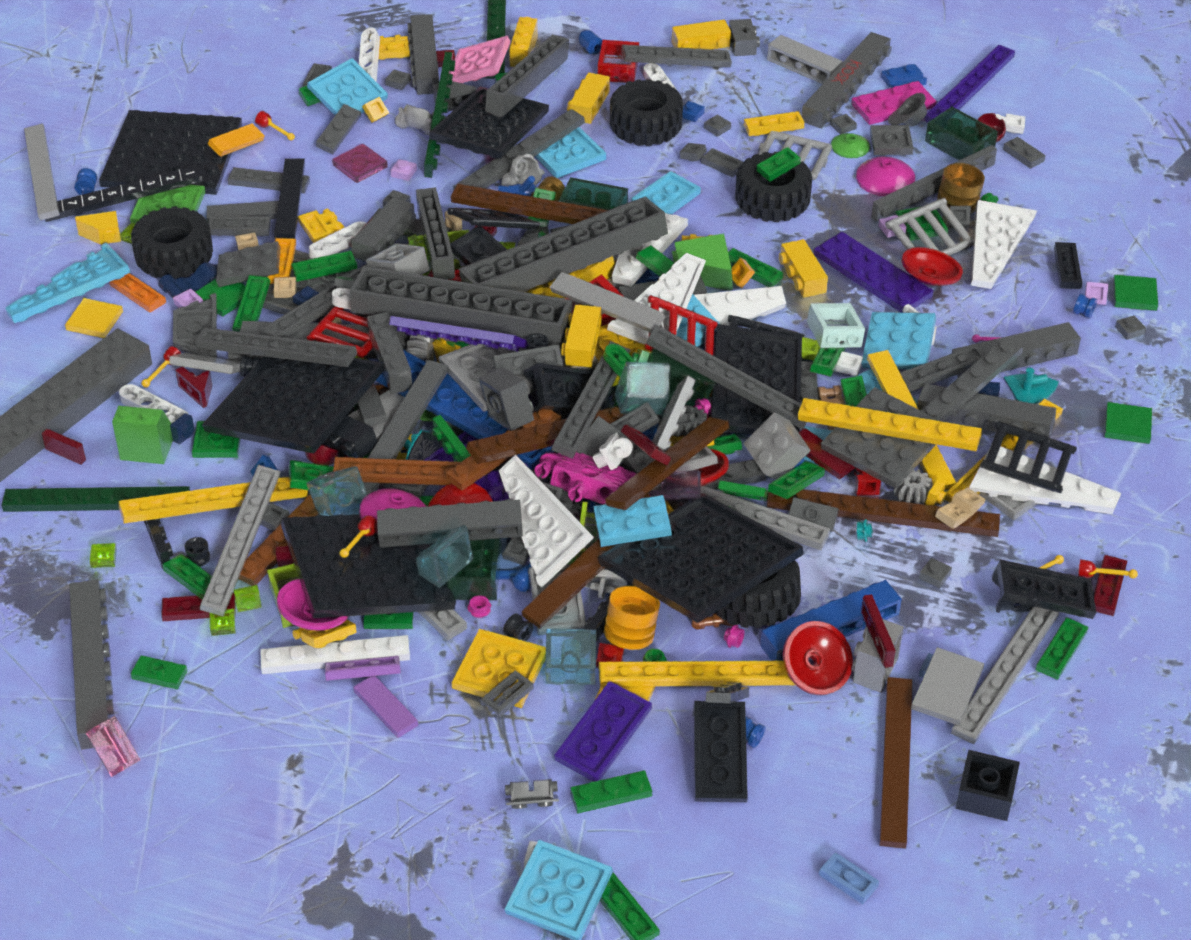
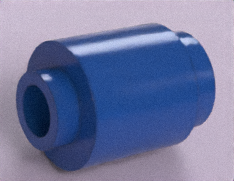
[578,30,603,55]

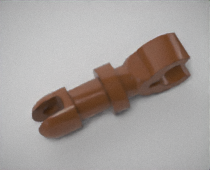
[692,613,738,630]

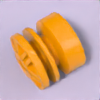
[604,586,660,650]

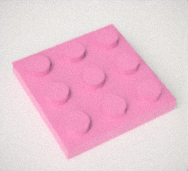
[451,36,511,84]

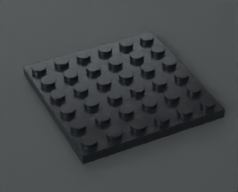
[99,110,242,195]
[202,356,384,454]
[598,493,804,623]
[281,514,456,618]

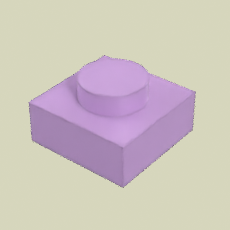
[390,159,417,181]
[878,215,906,238]
[1085,282,1108,305]
[173,289,203,308]

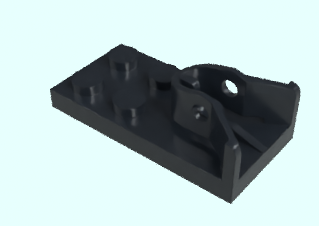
[450,226,507,265]
[523,363,610,413]
[992,559,1097,619]
[692,701,748,802]

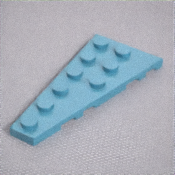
[5,243,130,323]

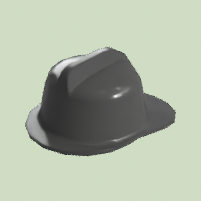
[888,93,927,126]

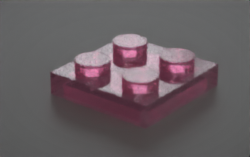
[332,144,388,183]

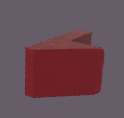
[175,367,212,408]

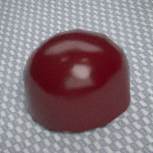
[976,113,1006,144]
[305,444,339,466]

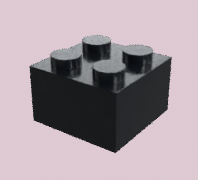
[955,750,1020,821]

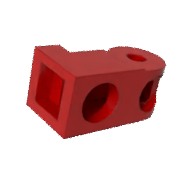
[854,467,881,496]

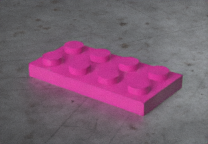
[851,81,937,125]

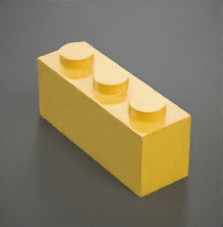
[510,17,538,67]
[671,19,731,50]
[567,72,610,124]
[778,239,828,298]
[561,305,602,367]

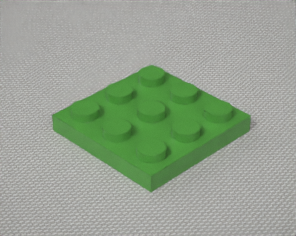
[130,185,205,225]

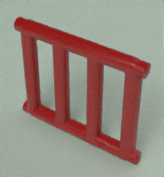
[644,295,718,364]
[307,306,373,359]

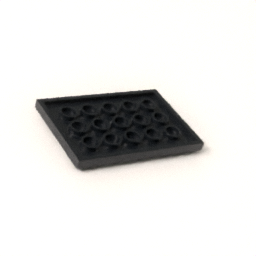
[429,86,549,159]
[711,324,802,434]

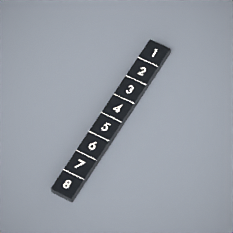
[45,165,203,222]

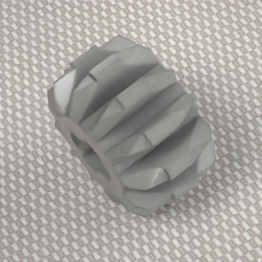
[406,335,435,362]
[894,469,933,504]

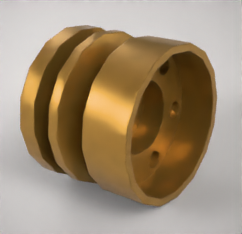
[937,163,985,214]

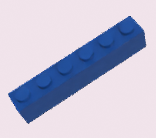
[761,580,902,661]

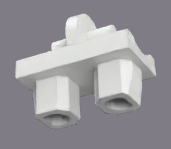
[593,433,633,470]
[585,568,627,599]

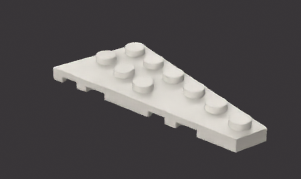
[971,200,1037,289]
[612,213,688,287]
[607,253,706,344]
[694,286,786,326]
[969,444,1121,514]
[499,455,594,587]

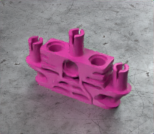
[535,452,636,505]

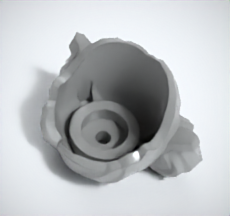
[395,104,434,136]
[501,153,545,186]

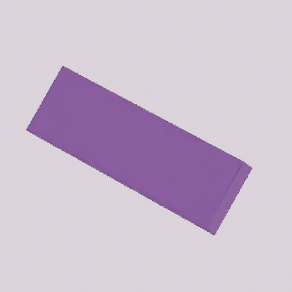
[325,656,401,681]
[354,676,418,738]

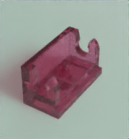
[86,715,140,777]

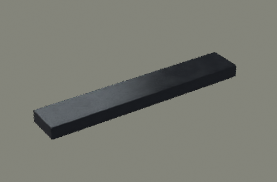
[274,158,305,239]

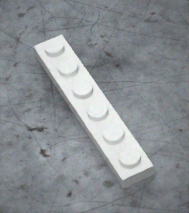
[261,635,410,674]

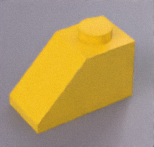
[75,211,121,245]

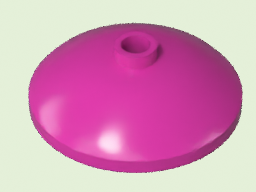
[856,156,915,196]
[359,488,426,533]
[277,579,349,631]

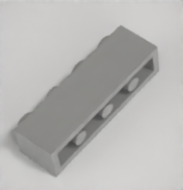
[767,35,842,84]

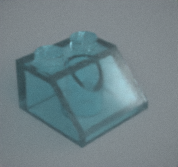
[615,362,669,415]
[306,466,368,516]
[416,525,473,588]
[546,629,596,685]

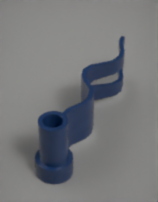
[158,262,218,298]

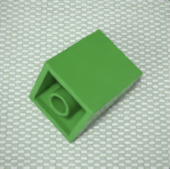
[672,233,733,291]
[112,406,173,464]

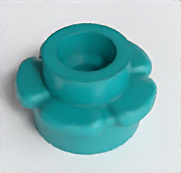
[857,519,873,542]

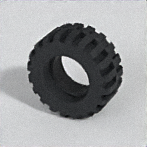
[610,79,683,146]
[735,152,812,222]
[131,206,213,280]
[715,560,801,628]

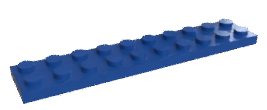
[376,350,554,470]

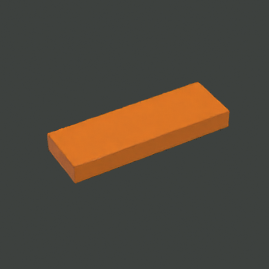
[109,273,166,313]

